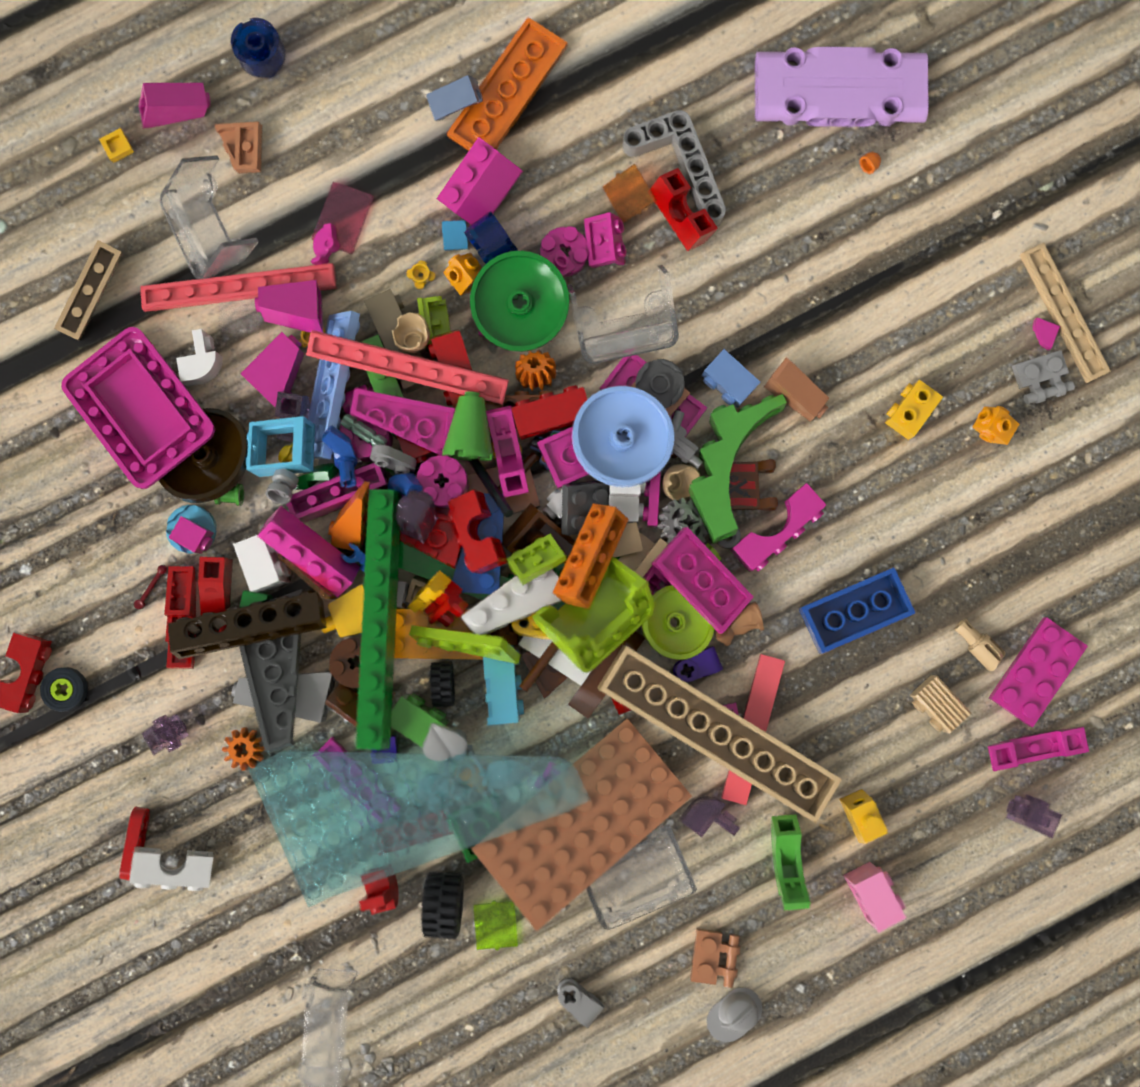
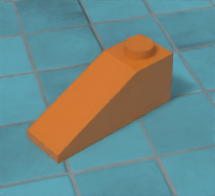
[328,482,370,551]

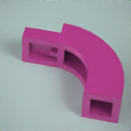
[486,406,529,497]

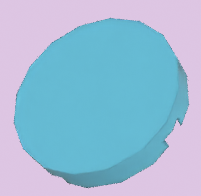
[166,505,217,554]

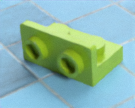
[507,534,566,585]

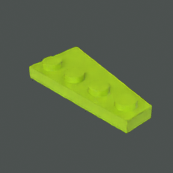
[409,625,521,664]

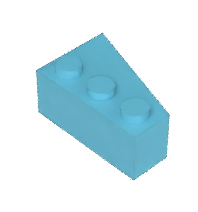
[483,645,524,725]

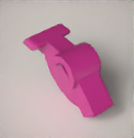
[311,223,340,265]

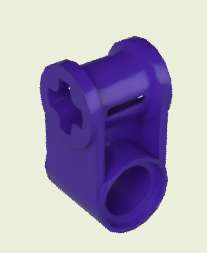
[673,646,723,682]

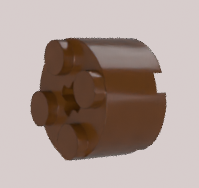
[329,637,361,688]

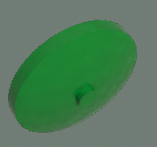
[470,251,569,352]

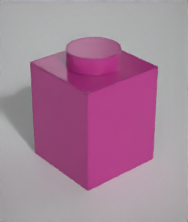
[169,516,214,554]

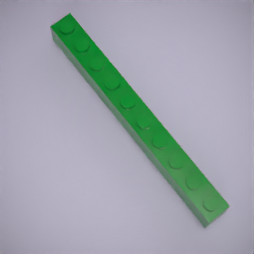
[356,490,402,750]

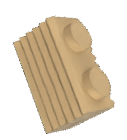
[910,675,971,733]

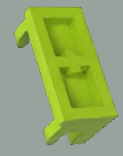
[417,296,451,352]

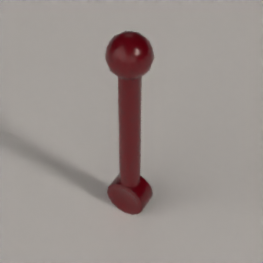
[134,565,167,609]

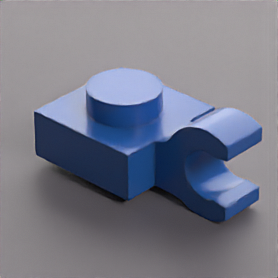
[340,542,366,572]

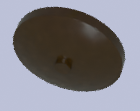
[159,408,248,503]

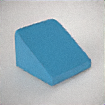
[442,220,468,251]

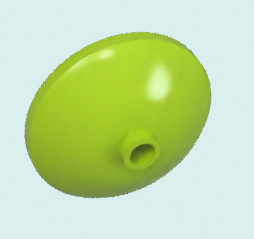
[642,585,715,660]

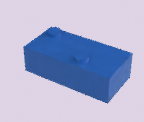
[799,567,916,654]

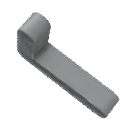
[622,110,726,227]

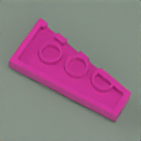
[350,388,455,456]

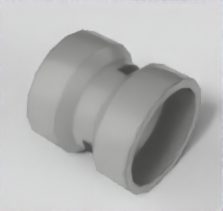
[266,469,299,504]

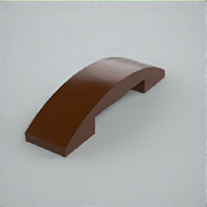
[568,631,645,719]

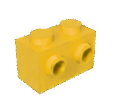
[885,380,943,440]

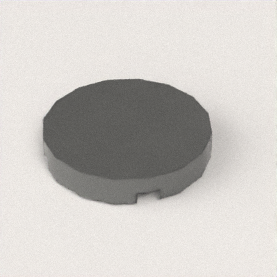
[635,359,685,409]

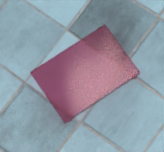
[311,182,374,254]

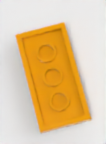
[394,609,483,660]

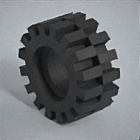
[430,661,455,707]

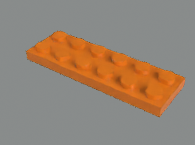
[447,17,568,151]

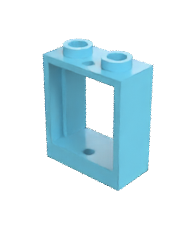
[245,416,315,477]

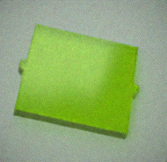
[473,900,518,951]

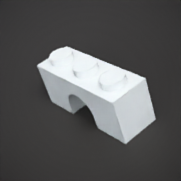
[129,847,213,891]

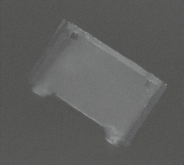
[586,824,697,930]

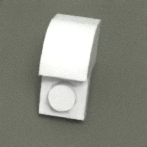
[176,329,222,387]

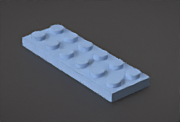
[308,311,360,459]

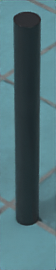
[468,459,513,518]

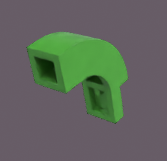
[771,814,810,911]

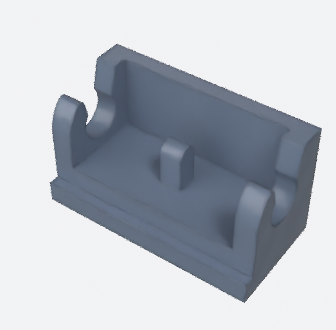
[426,75,483,121]

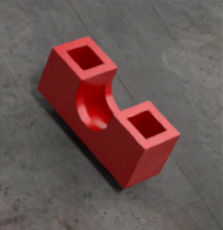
[648,168,718,252]
[447,490,508,574]
[0,633,52,714]

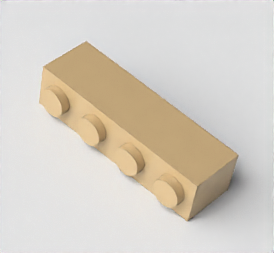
[54,240,122,341]

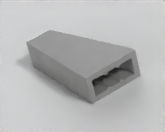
[231,672,335,723]

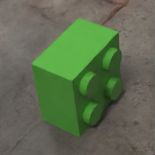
[391,693,449,748]

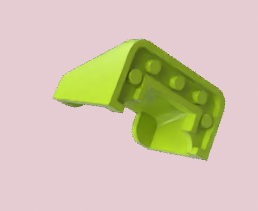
[532,556,655,673]

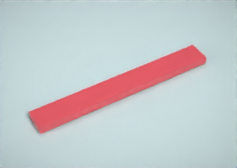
[141,263,337,312]
[306,330,509,405]

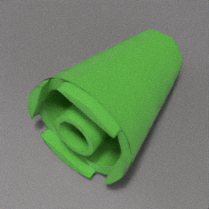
[442,392,493,461]

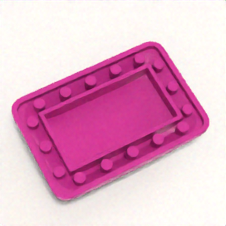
[61,327,215,489]

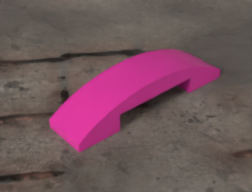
[988,727,1089,771]

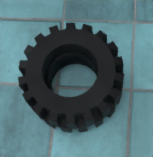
[421,871,464,939]

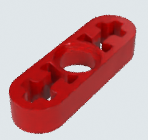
[119,806,150,881]

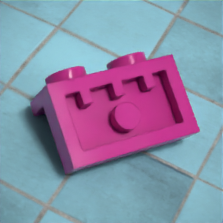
[584,212,626,268]

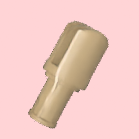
[954,618,1006,671]

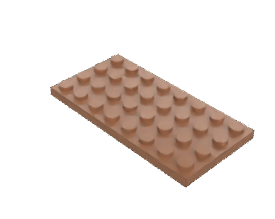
[472,718,692,932]

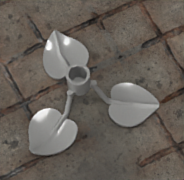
[417,723,530,802]

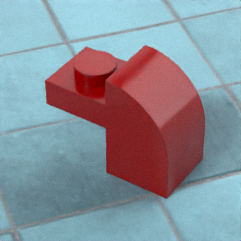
[358,863,399,914]

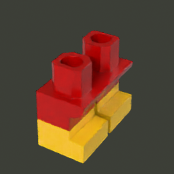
[408,570,469,628]

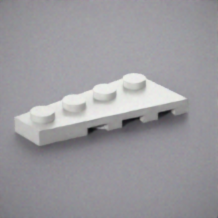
[461,569,562,635]

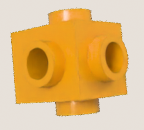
[443,253,482,296]
[972,406,1020,445]

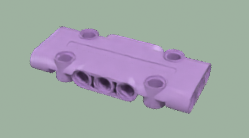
[755,47,928,127]

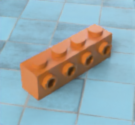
[552,504,629,609]

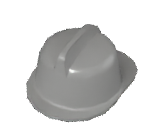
[707,987,762,1042]

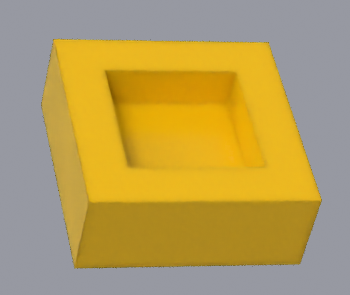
[99,128,134,163]

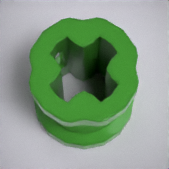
[214,484,244,506]

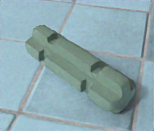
[341,414,387,446]

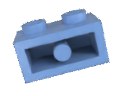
[701,349,760,408]

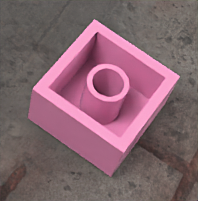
[843,862,906,932]

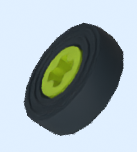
[40,667,88,712]

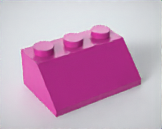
[436,137,523,231]

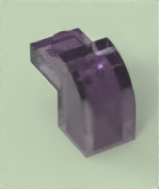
[275,391,310,442]
[679,796,740,837]

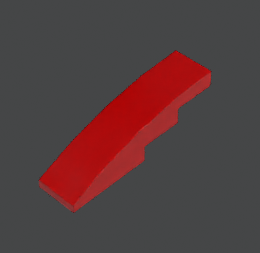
[164,566,196,669]

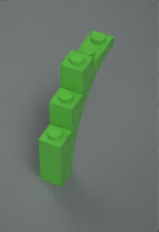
[688,394,787,544]

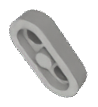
[370,445,417,474]

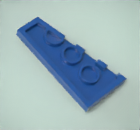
[452,493,505,594]

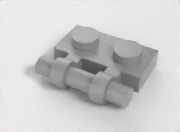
[1012,350,1075,404]

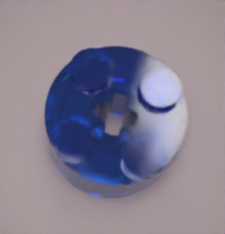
[230,17,286,78]
[464,211,518,264]

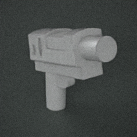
[671,410,703,469]

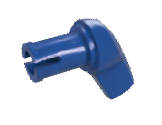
[321,425,358,488]
[388,473,423,499]

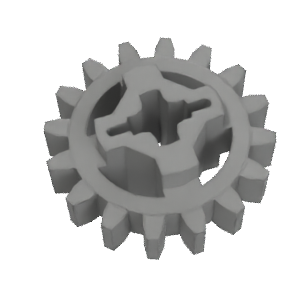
[657,498,708,544]

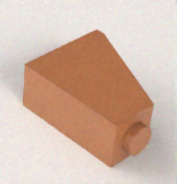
[764,358,829,421]

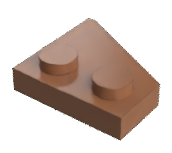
[215,122,263,173]

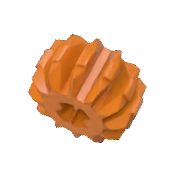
[515,349,556,391]
[222,727,265,771]

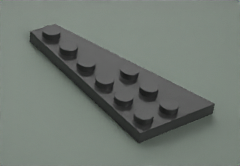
[239,589,304,754]

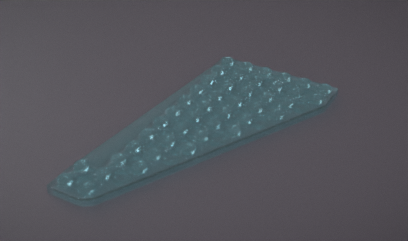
[248,751,590,908]

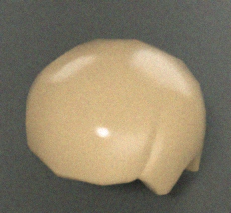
[392,312,430,354]
[662,464,700,501]

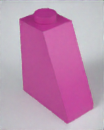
[139,83,210,129]
[254,280,323,333]
[240,332,304,411]

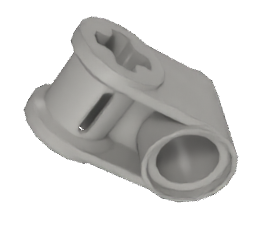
[557,978,605,1028]

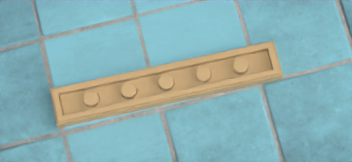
[1019,242,1111,383]

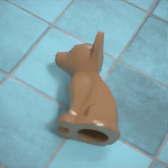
[714,601,764,646]

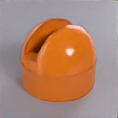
[859,152,881,174]

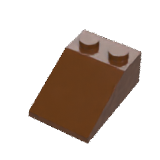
[502,503,575,565]

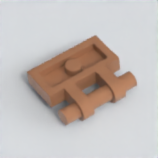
[690,928,741,988]

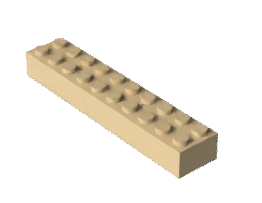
[597,645,842,823]

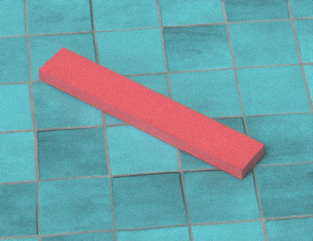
[721,654,785,805]

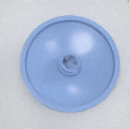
[572,386,674,487]

